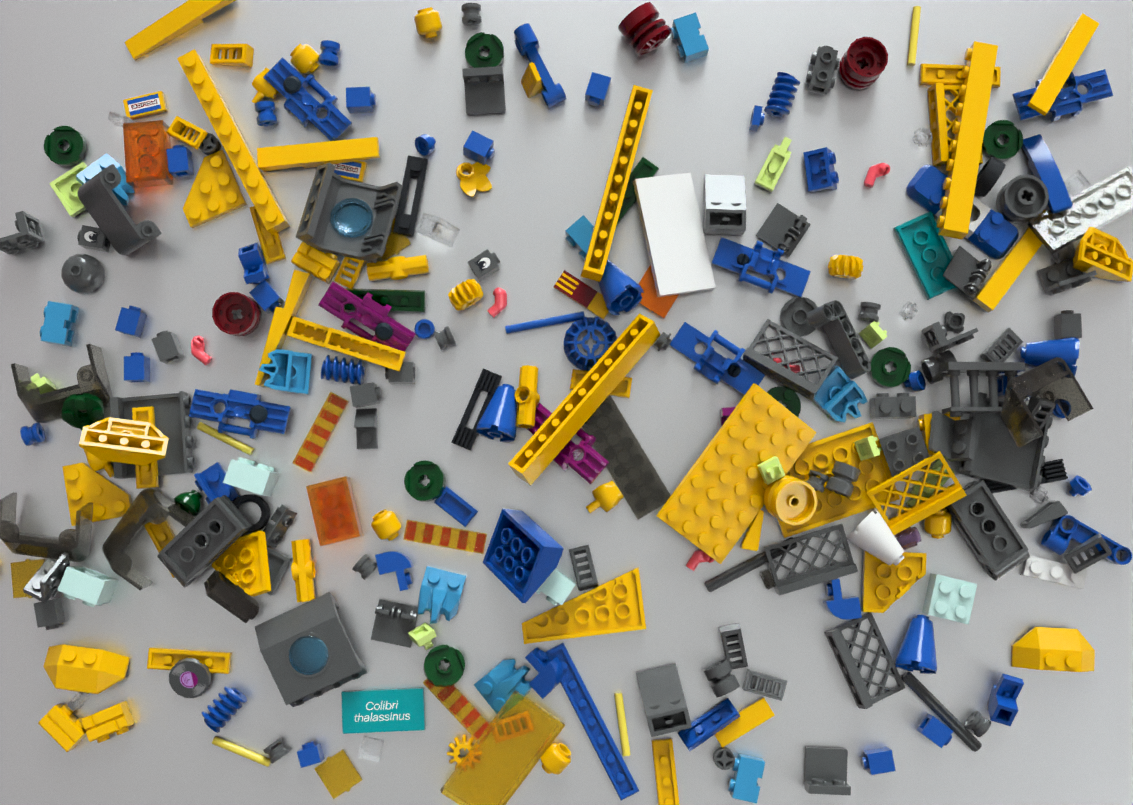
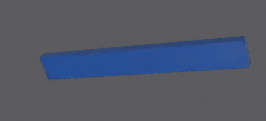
[545,643,639,801]

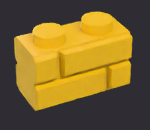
[291,242,340,284]
[81,701,134,743]
[38,703,87,752]

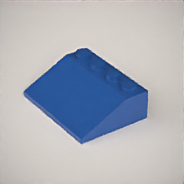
[483,508,564,603]

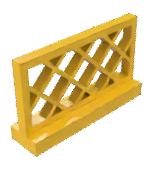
[927,83,983,166]
[867,451,967,535]

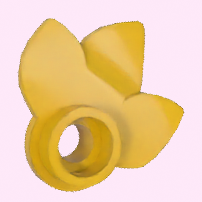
[456,162,492,197]

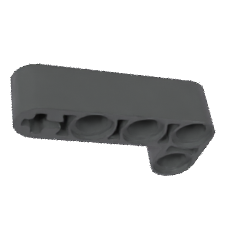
[807,300,871,379]

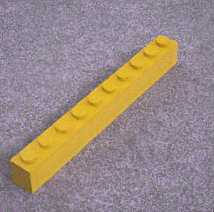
[936,41,998,240]
[177,49,290,235]
[581,85,653,282]
[508,313,660,486]

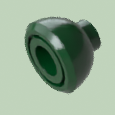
[174,490,202,517]

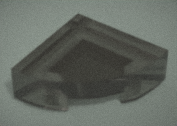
[759,568,774,590]

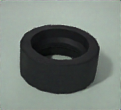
[975,157,1006,197]
[232,495,270,533]

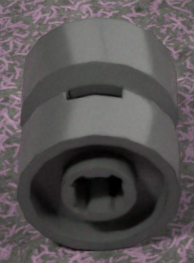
[921,350,957,384]
[825,461,861,498]
[703,659,740,697]

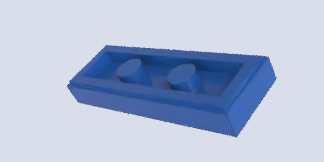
[678,698,740,751]

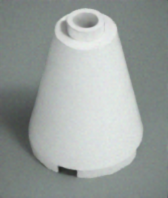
[847,509,905,566]

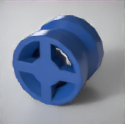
[20,422,45,446]

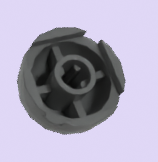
[61,254,105,294]

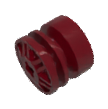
[618,2,671,56]
[838,37,888,89]
[212,292,261,336]

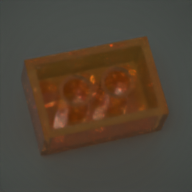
[123,120,174,188]
[306,476,364,546]

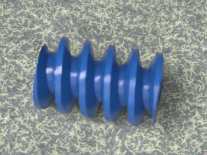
[764,72,800,118]
[321,355,365,385]
[202,686,247,733]

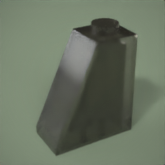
[204,570,259,623]

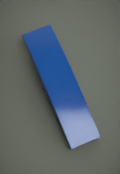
[1022,134,1073,214]

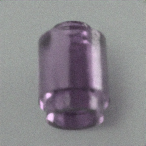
[894,527,921,550]

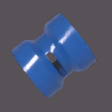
[319,40,340,66]
[255,101,277,126]

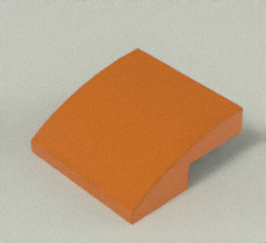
[639,265,679,318]

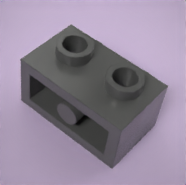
[870,393,917,419]

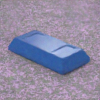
[434,486,478,527]

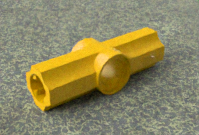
[367,255,429,281]
[514,365,540,429]
[291,539,316,602]

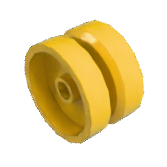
[764,475,817,525]

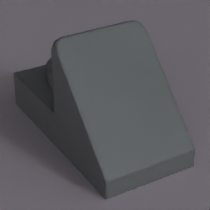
[354,408,378,449]

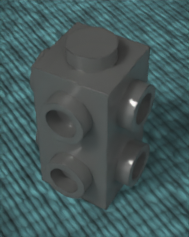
[805,46,840,95]

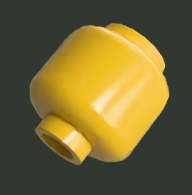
[414,7,442,39]
[290,44,320,74]
[924,508,951,539]
[371,509,402,541]
[541,743,571,775]

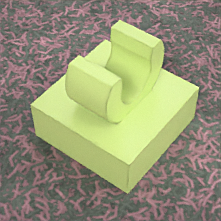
[858,321,887,349]
[26,373,57,400]
[854,435,882,461]
[757,456,786,485]
[408,623,437,650]

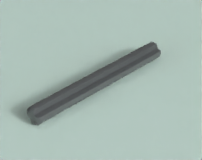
[705,537,797,592]
[902,672,982,752]

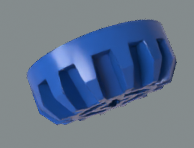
[564,317,617,371]

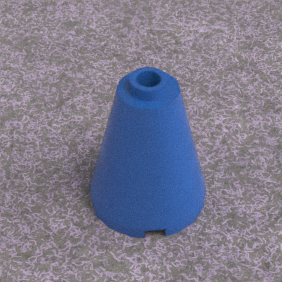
[597,260,644,315]
[1020,337,1079,378]
[476,384,517,442]
[895,615,937,674]

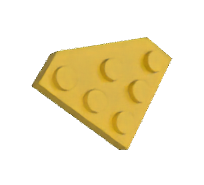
[183,150,247,228]
[62,463,134,526]
[212,531,271,597]
[861,550,927,613]

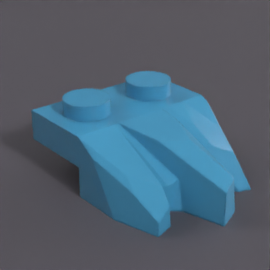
[76,153,135,206]
[259,349,312,394]
[814,366,868,423]
[418,566,466,624]
[474,659,532,717]

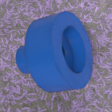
[415,134,436,156]
[904,370,926,392]
[1069,475,1092,497]

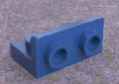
[803,147,839,192]
[194,462,241,504]

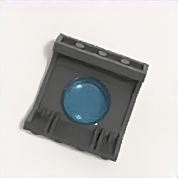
[296,163,403,263]
[255,592,367,707]

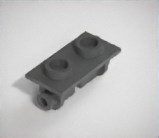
[263,505,297,548]

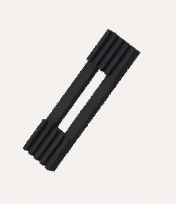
[393,155,428,237]
[451,368,502,451]
[982,459,1068,494]

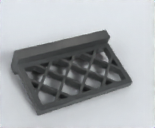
[743,319,838,401]
[763,524,858,595]
[825,612,905,709]

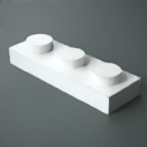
[1021,556,1088,589]

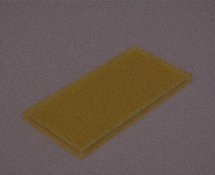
[440,690,565,805]

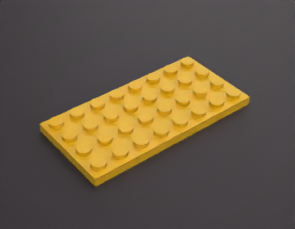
[656,383,817,564]

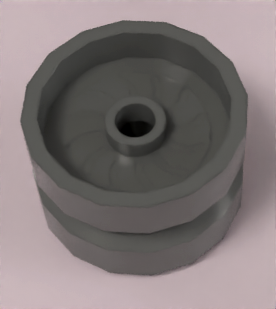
[996,174,1049,224]

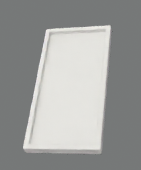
[633,172,715,297]

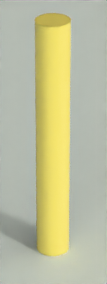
[907,6,921,66]
[197,422,254,456]
[614,693,631,756]
[212,736,271,767]

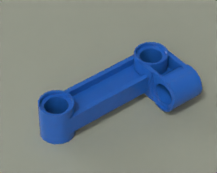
[514,23,567,108]
[1041,515,1132,565]

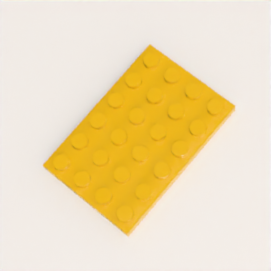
[777,422,900,538]

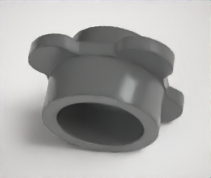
[944,311,965,333]
[654,332,672,351]

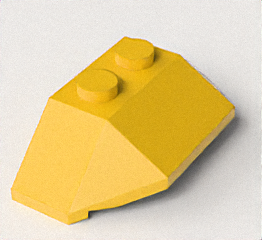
[1073,227,1133,282]
[79,417,169,466]
[1011,627,1095,672]
[43,644,130,694]

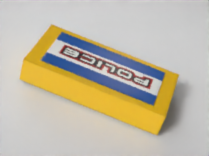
[123,91,168,121]
[333,161,367,183]

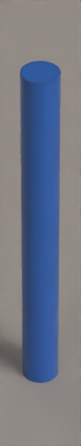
[505,311,585,334]

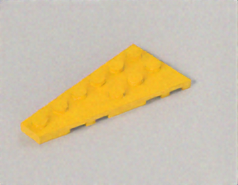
[522,567,646,644]

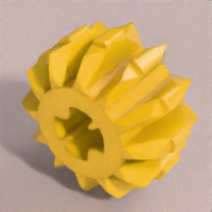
[828,255,863,279]
[448,279,483,310]
[447,734,482,771]

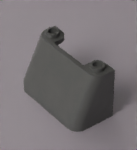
[78,164,162,255]

